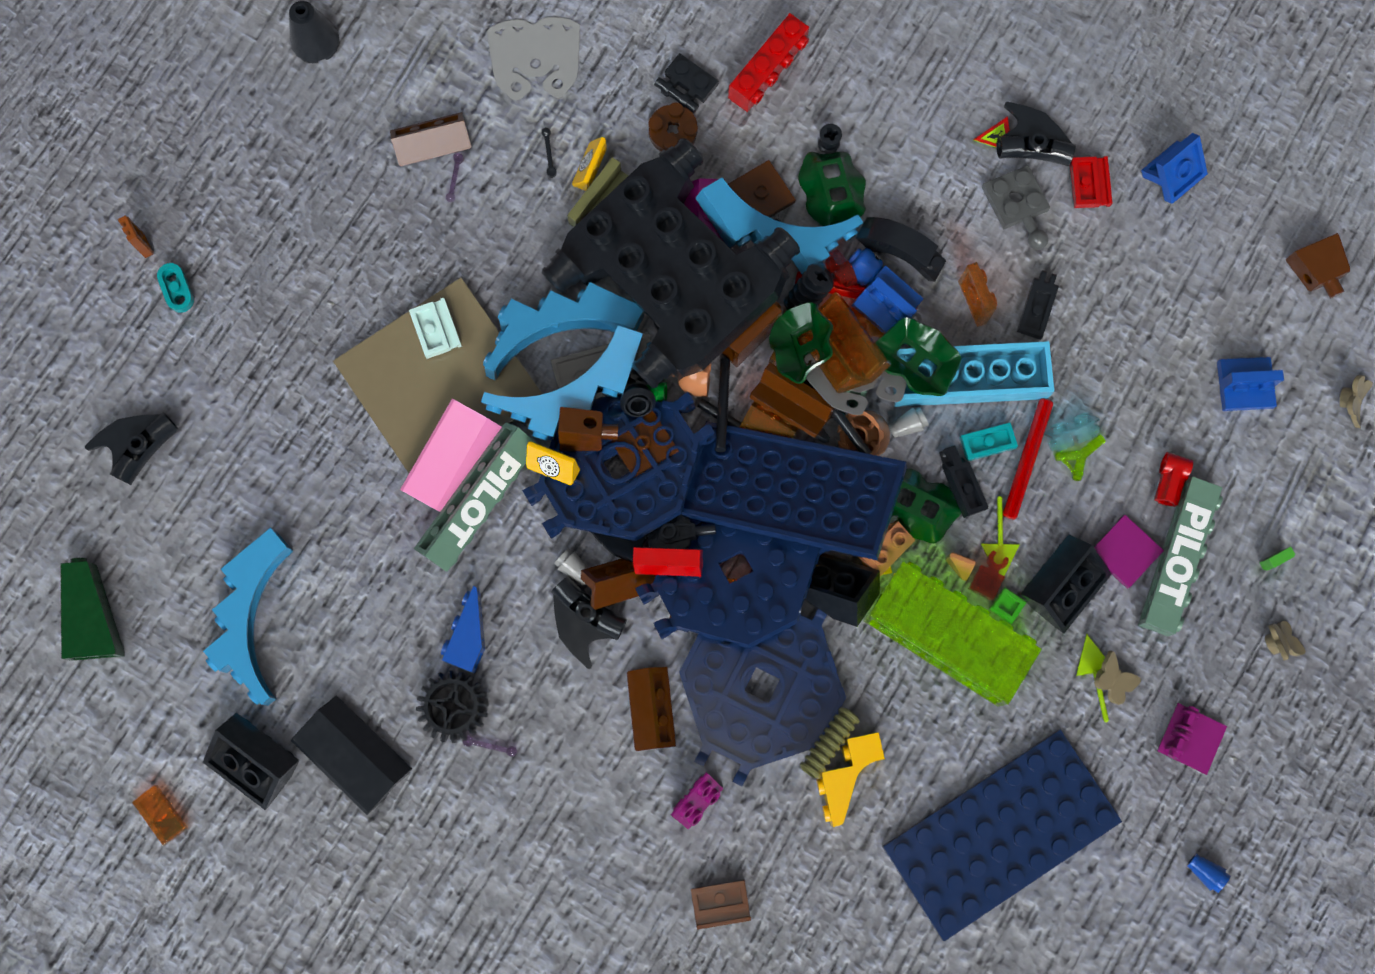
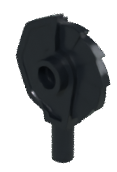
[644,514,716,549]

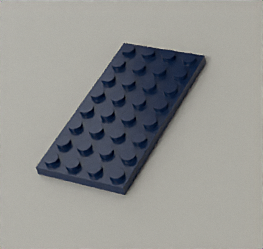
[682,421,907,561]
[882,730,1122,941]

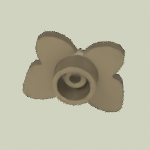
[1340,375,1373,428]
[1265,621,1306,661]
[1094,651,1141,705]

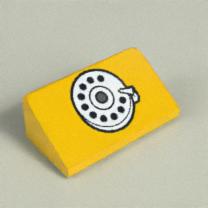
[572,137,607,191]
[526,442,580,485]

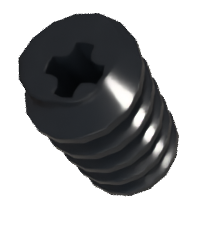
[784,264,834,310]

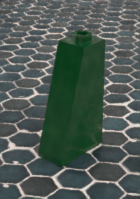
[61,558,125,661]

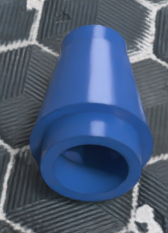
[1187,853,1231,893]

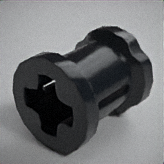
[818,124,842,154]

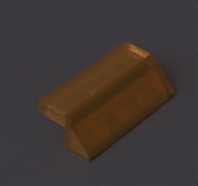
[799,292,891,393]

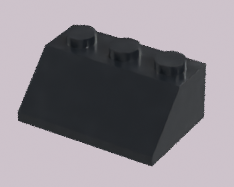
[1021,534,1112,633]
[202,712,299,810]

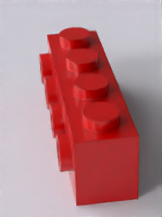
[728,13,809,113]

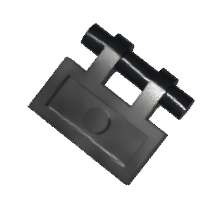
[654,53,719,113]

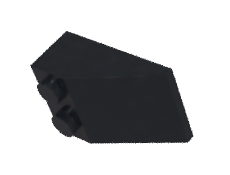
[805,553,880,627]

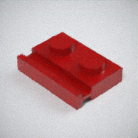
[1070,156,1113,208]

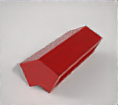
[633,547,703,577]

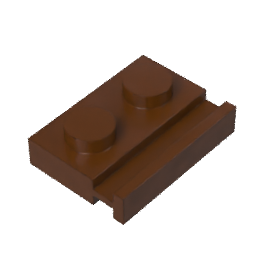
[691,880,751,930]

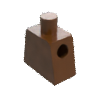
[1285,233,1350,299]
[558,407,619,451]

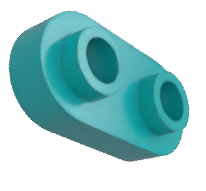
[157,263,194,313]

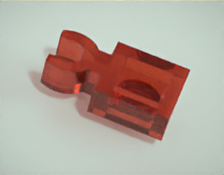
[968,551,1009,601]

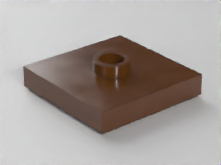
[728,160,796,217]
[611,411,679,478]

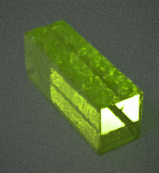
[863,562,1042,707]

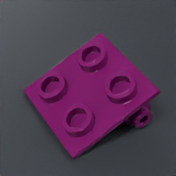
[1157,703,1227,775]
[671,772,723,830]

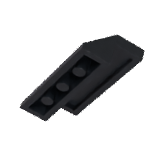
[550,333,663,400]
[291,695,412,815]

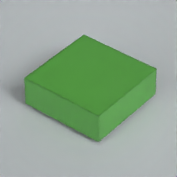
[1259,547,1296,571]
[989,587,1027,624]

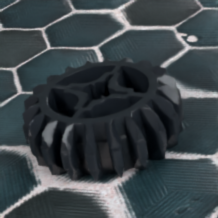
[416,670,489,743]

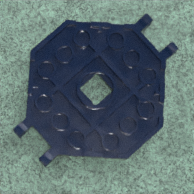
[522,392,716,541]
[635,518,830,649]
[679,609,846,787]

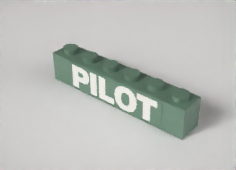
[414,422,538,572]
[1138,476,1223,637]

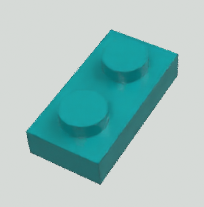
[960,422,1018,461]

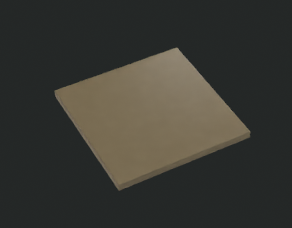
[333,278,542,473]

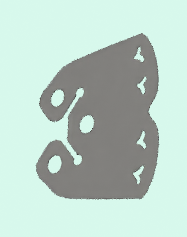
[487,17,580,101]
[805,336,906,415]

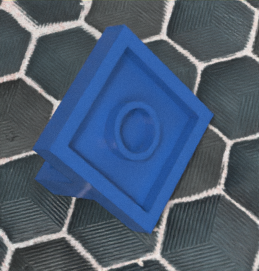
[1141,133,1208,204]
[851,265,924,334]
[1217,357,1284,411]

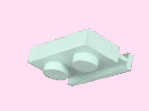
[409,298,462,359]

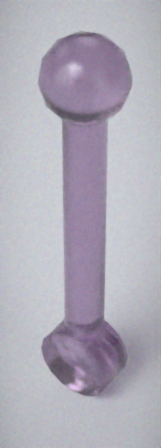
[445,153,464,202]
[462,736,517,757]

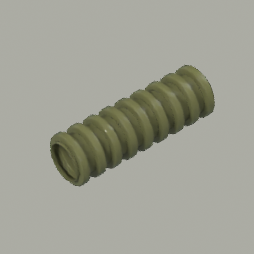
[799,707,860,779]

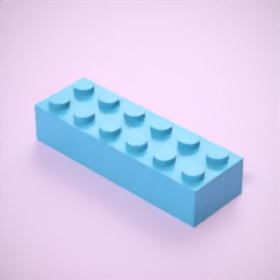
[893,341,1054,407]

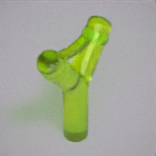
[1054,434,1106,481]

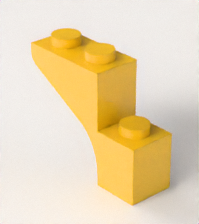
[816,732,885,827]

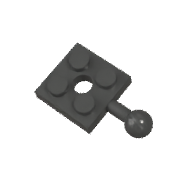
[982,165,1050,250]

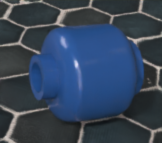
[846,248,884,286]

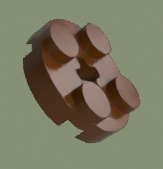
[649,102,698,151]

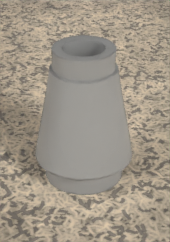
[888,407,929,438]
[554,548,587,586]

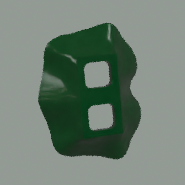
[798,152,866,226]
[769,303,833,384]
[874,317,962,396]
[889,468,961,544]

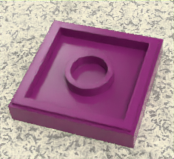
[1094,515,1164,589]

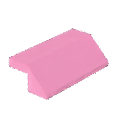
[400,399,502,512]

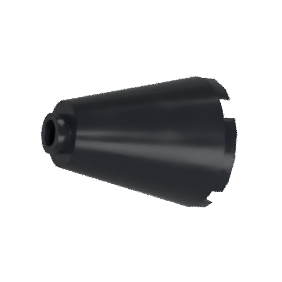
[289,1,340,64]

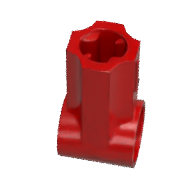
[1154,452,1193,507]

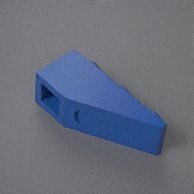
[441,586,485,674]

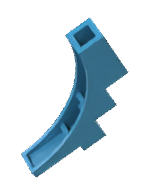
[695,178,863,274]
[483,282,644,380]
[481,325,643,441]
[203,528,293,706]

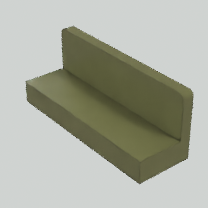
[567,157,628,227]

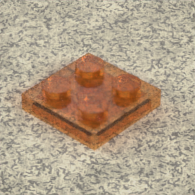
[958,262,997,327]

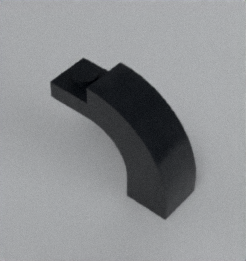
[856,217,946,282]

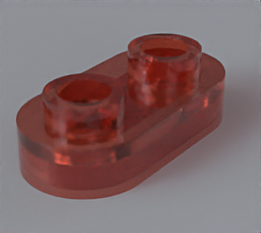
[824,249,857,288]

